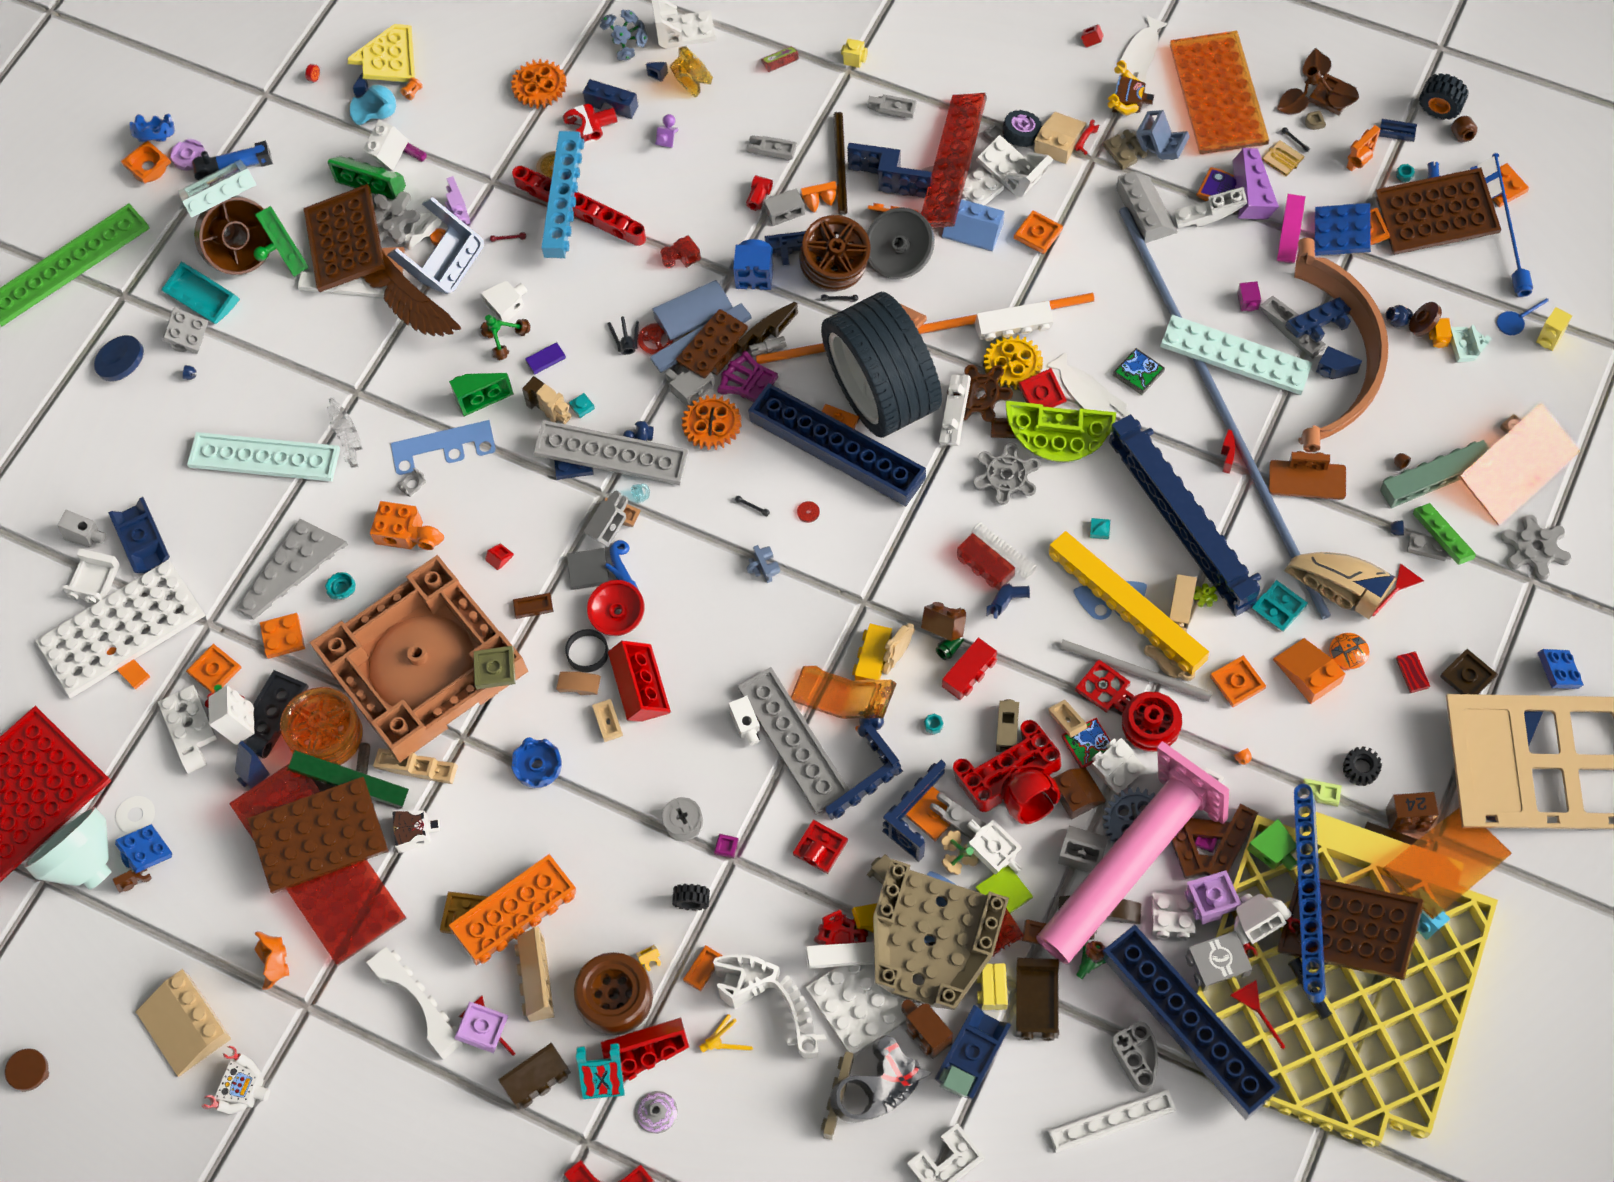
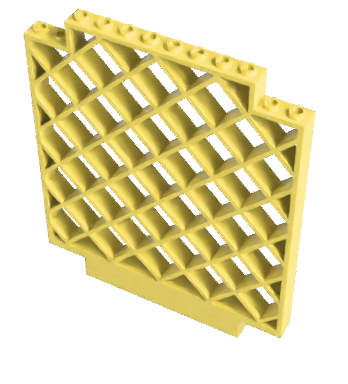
[1197,812,1498,1147]

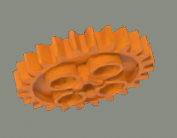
[511,59,567,108]
[682,394,742,450]

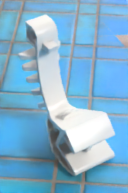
[713,954,827,1059]

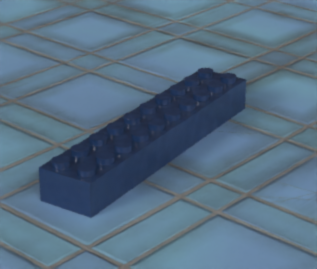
[748,383,926,507]
[1102,924,1281,1120]

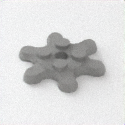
[374,191,421,244]
[974,443,1040,505]
[1501,515,1572,580]

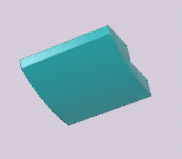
[1252,580,1308,632]

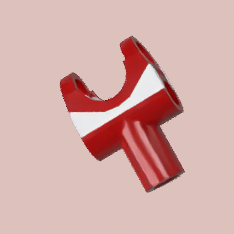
[563,104,618,143]

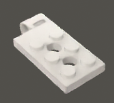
[158,685,217,774]

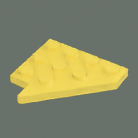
[347,24,415,82]

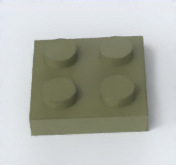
[473,646,516,689]

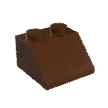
[1053,767,1106,820]

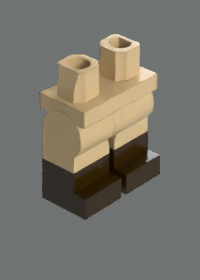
[522,376,571,424]

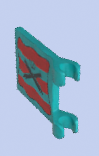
[576,1043,625,1099]

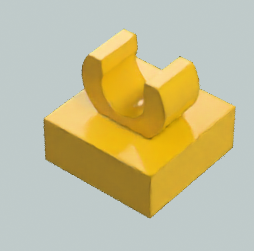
[636,945,661,971]

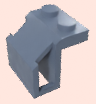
[1136,110,1190,160]

